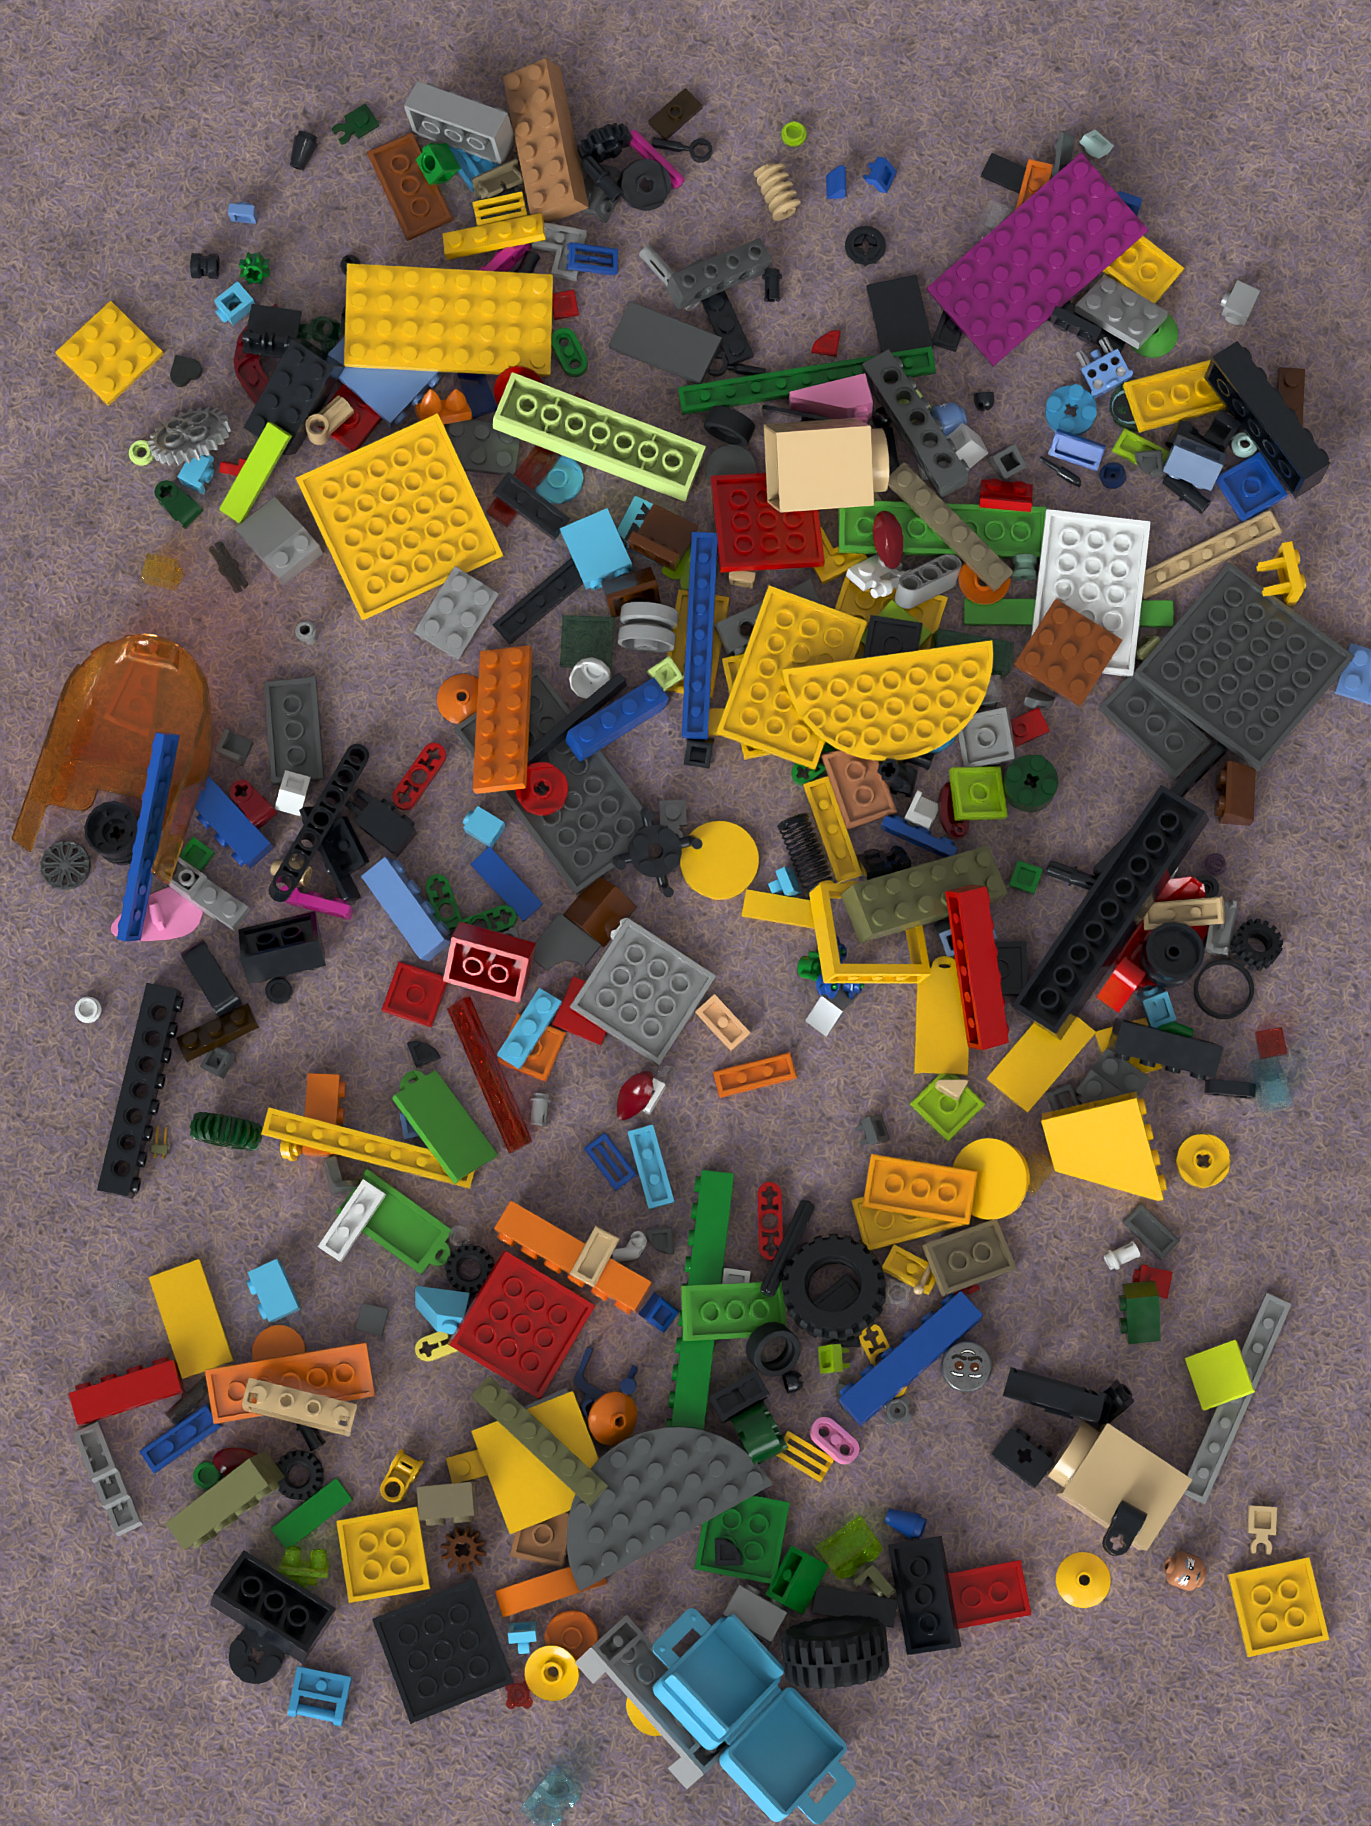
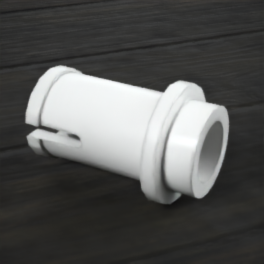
[1104,1241,1140,1270]

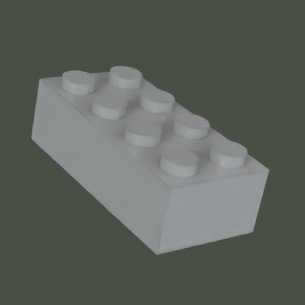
[404,81,516,165]

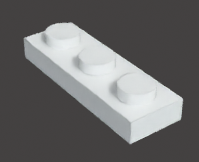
[318,1179,386,1262]

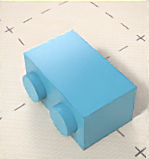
[246,1259,301,1323]

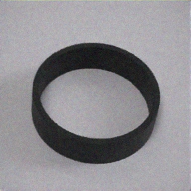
[1194,959,1254,1019]

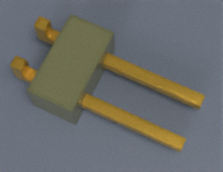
[151,1127,169,1159]

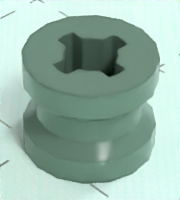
[1011,554,1037,581]

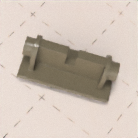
[472,158,523,200]

